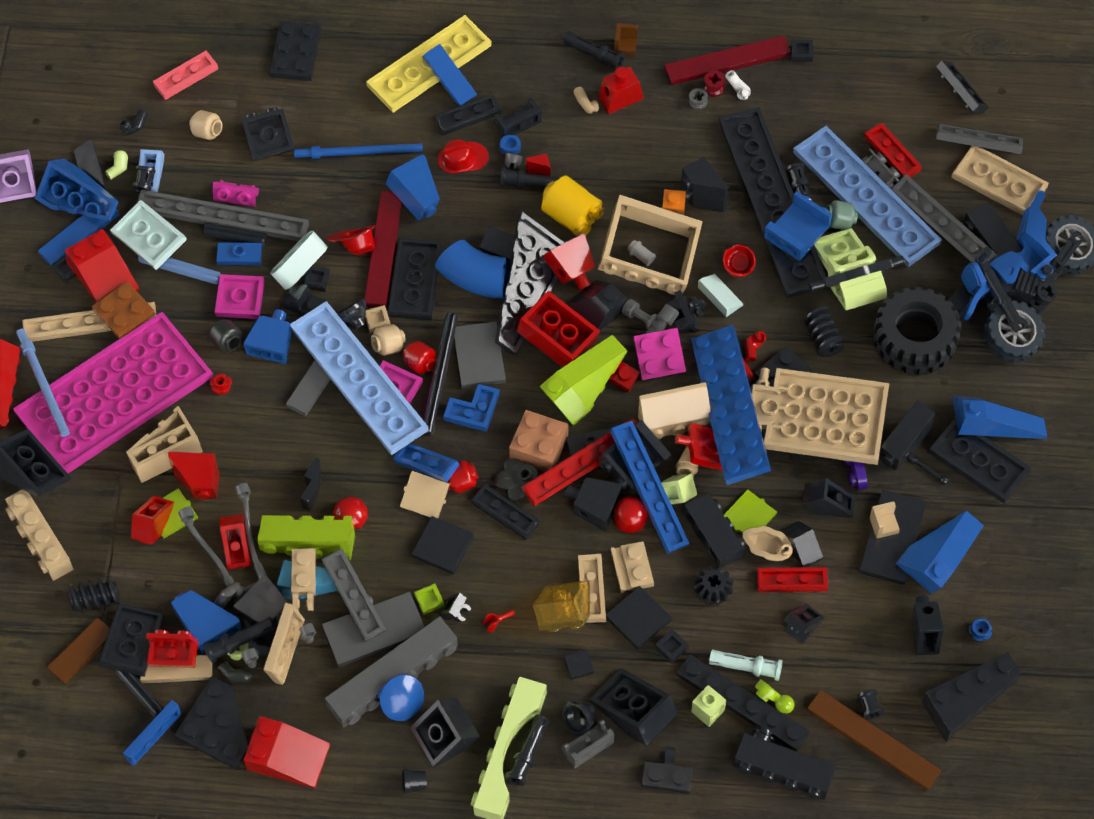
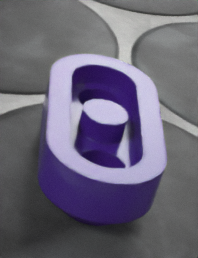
[844,460,868,490]

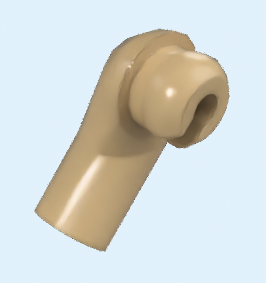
[574,87,599,114]

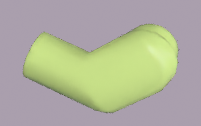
[105,150,128,180]

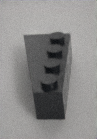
[922,652,1021,743]

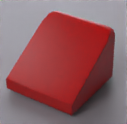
[526,154,551,176]

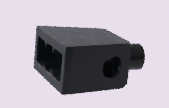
[564,478,622,531]
[234,574,287,627]
[911,595,944,655]

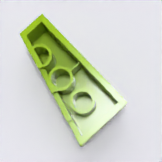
[257,515,355,561]

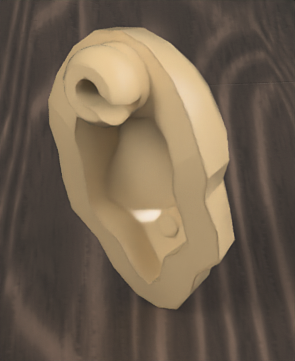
[742,525,793,561]

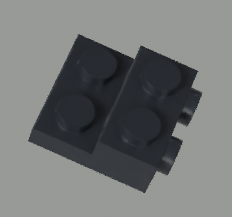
[242,107,295,161]

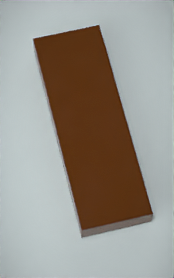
[47,618,110,684]

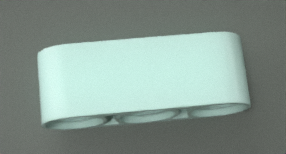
[270,230,328,290]

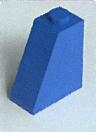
[386,154,440,220]
[171,590,242,654]

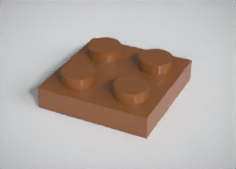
[92,281,155,339]

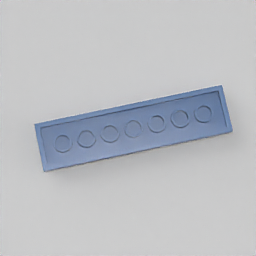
[793,126,942,267]

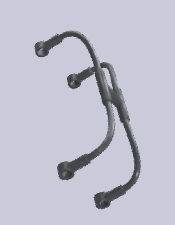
[178,483,316,668]

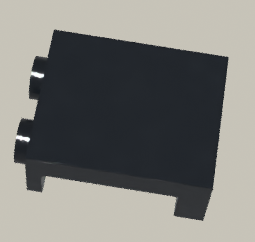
[597,420,671,493]

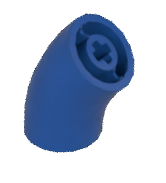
[435,240,507,299]

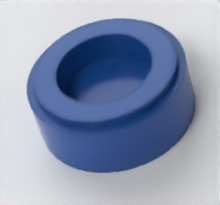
[500,135,521,156]

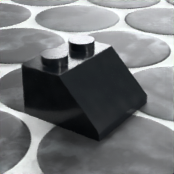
[680,156,729,212]
[410,697,480,767]

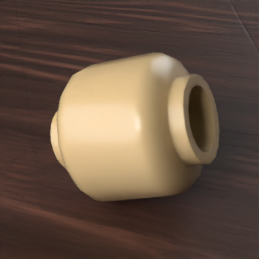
[189,110,222,140]
[371,324,405,356]

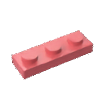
[153,51,218,100]

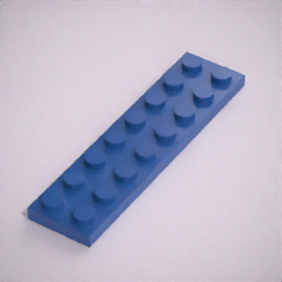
[691,325,771,485]

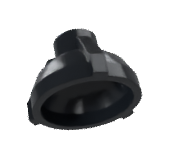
[337,299,366,330]
[562,699,596,735]

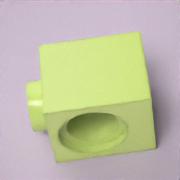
[691,685,726,727]

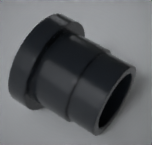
[402,769,427,793]

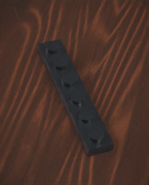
[677,655,810,752]

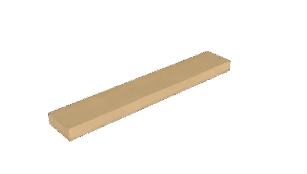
[22,302,156,342]

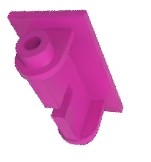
[213,180,259,207]

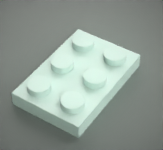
[110,200,187,270]

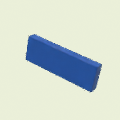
[422,44,477,107]
[393,443,459,482]
[123,700,181,766]

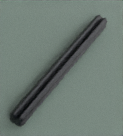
[423,313,458,436]

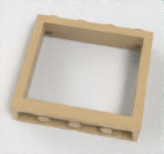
[598,195,703,295]

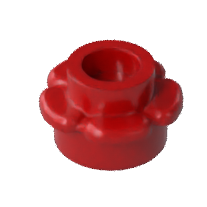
[210,373,232,395]

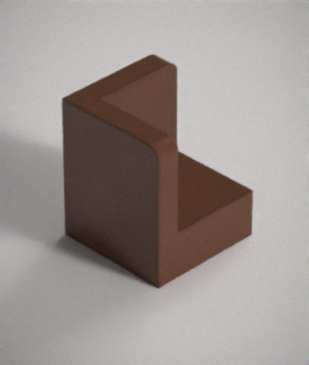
[614,23,638,57]

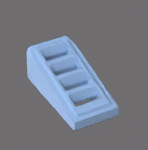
[136,149,165,192]

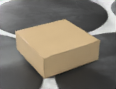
[365,305,391,333]

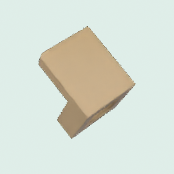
[869,502,900,539]

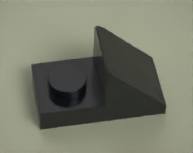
[280,285,329,316]
[784,604,825,643]

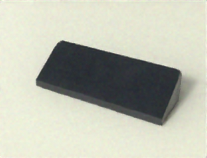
[74,139,107,191]

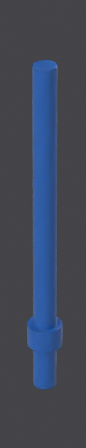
[294,143,423,159]

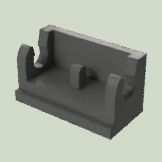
[561,719,614,769]

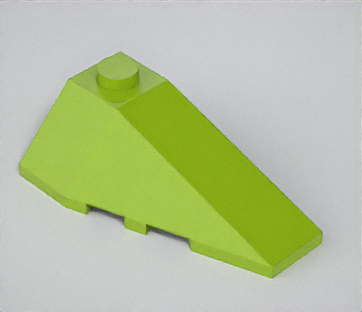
[540,335,627,426]

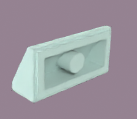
[698,274,743,317]

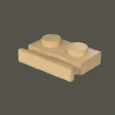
[611,541,654,593]

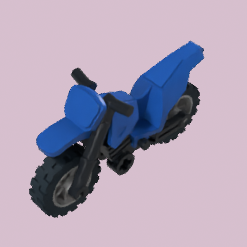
[961,190,1094,362]

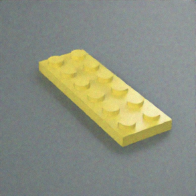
[366,15,491,113]

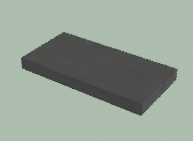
[322,592,424,667]

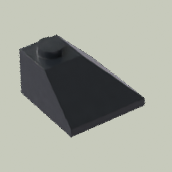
[566,280,626,331]

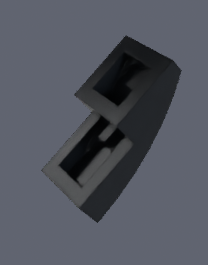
[300,458,322,511]

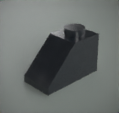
[802,478,855,518]

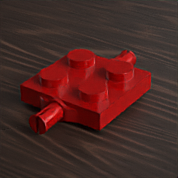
[675,423,722,471]

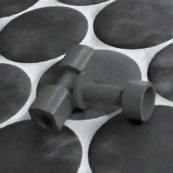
[622,299,679,334]

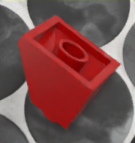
[168,452,220,500]

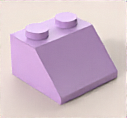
[0,149,37,203]

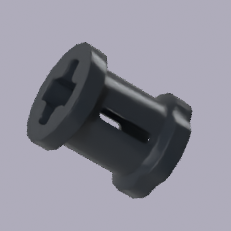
[132,165,156,191]
[857,689,884,720]

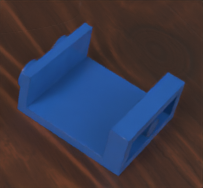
[764,191,832,261]

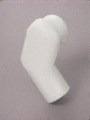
[725,70,751,100]

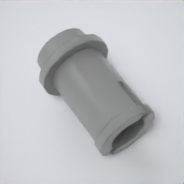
[627,240,656,266]

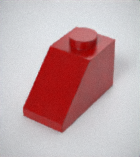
[131,496,174,544]
[220,514,251,570]

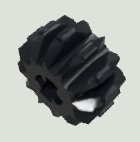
[694,565,734,606]

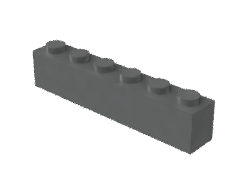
[325,617,458,728]

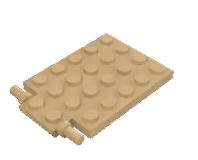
[751,368,889,465]

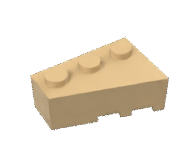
[126,406,203,483]

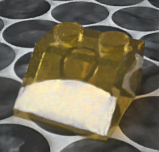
[533,580,590,632]

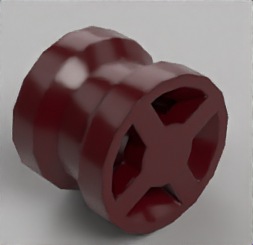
[704,70,725,97]

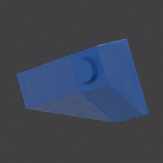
[35,159,118,221]
[952,396,1047,439]
[896,511,984,594]

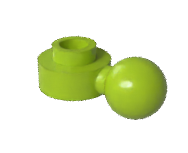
[755,679,794,714]

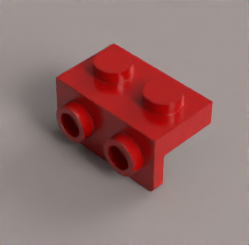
[146,630,199,668]

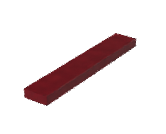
[665,35,791,85]
[365,191,402,308]

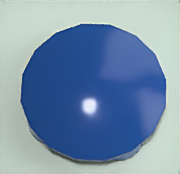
[378,673,424,721]

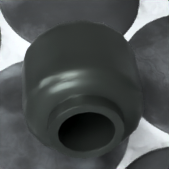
[209,319,242,352]

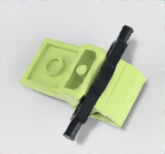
[809,228,905,310]

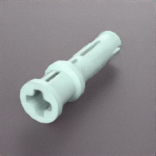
[709,649,783,681]

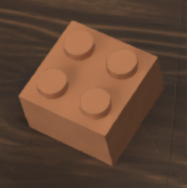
[509,410,568,472]

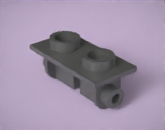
[862,149,900,189]

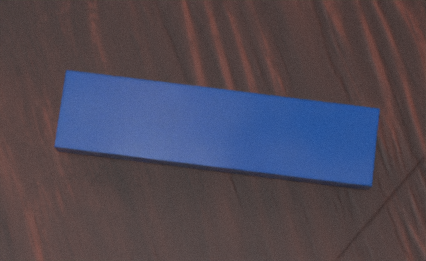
[38,209,119,265]

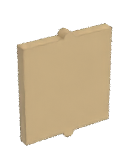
[400,471,450,518]

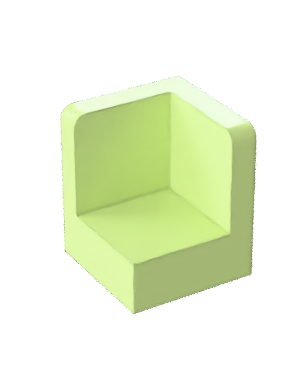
[661,473,697,504]

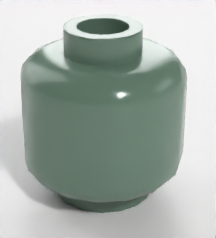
[826,200,858,230]

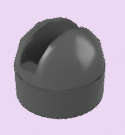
[505,153,523,170]

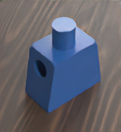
[244,309,292,364]

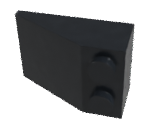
[0,429,71,497]
[589,668,678,746]

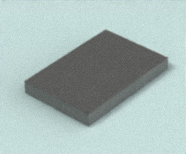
[454,321,506,389]

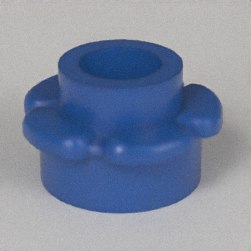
[969,619,992,641]

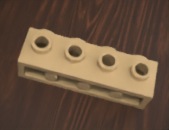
[5,489,74,581]

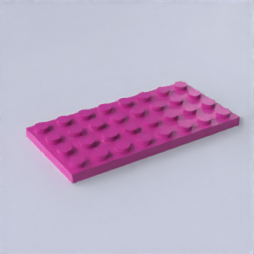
[13,312,214,473]

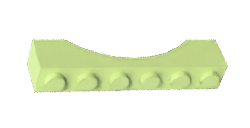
[471,677,547,819]

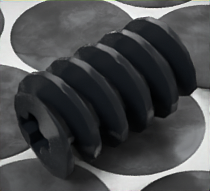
[804,306,844,357]
[69,576,120,612]

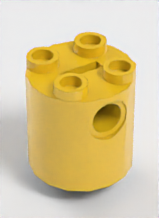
[541,175,605,236]

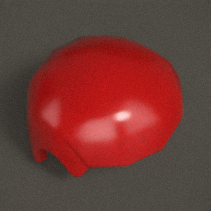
[722,244,756,278]
[332,496,368,529]
[613,496,648,533]

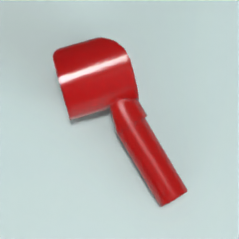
[482,610,515,632]

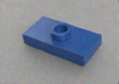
[217,243,262,266]

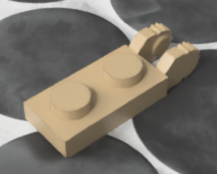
[291,549,316,611]

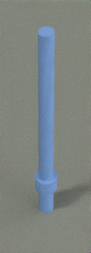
[16,329,70,437]

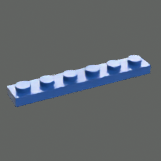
[610,421,690,554]

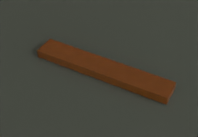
[807,690,942,792]

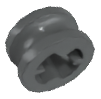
[689,88,708,110]

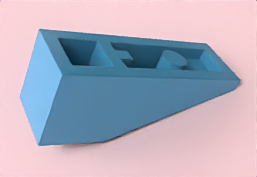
[277,560,338,599]

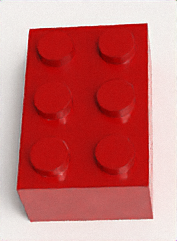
[517,290,600,367]

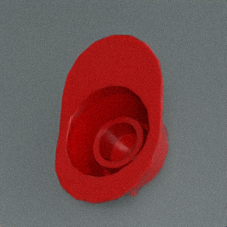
[438,139,489,174]
[327,225,375,255]

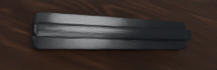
[203,223,267,246]
[114,670,164,718]

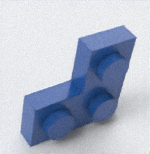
[443,384,500,432]

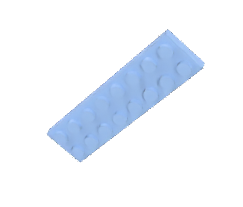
[290,301,429,455]

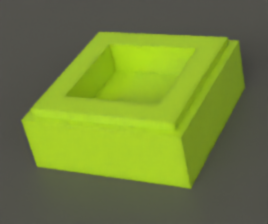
[414,584,444,615]

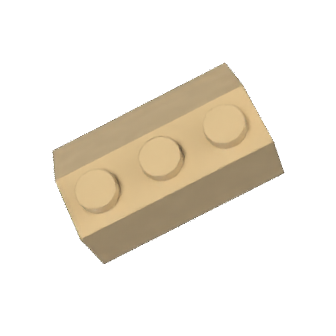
[638,382,711,439]

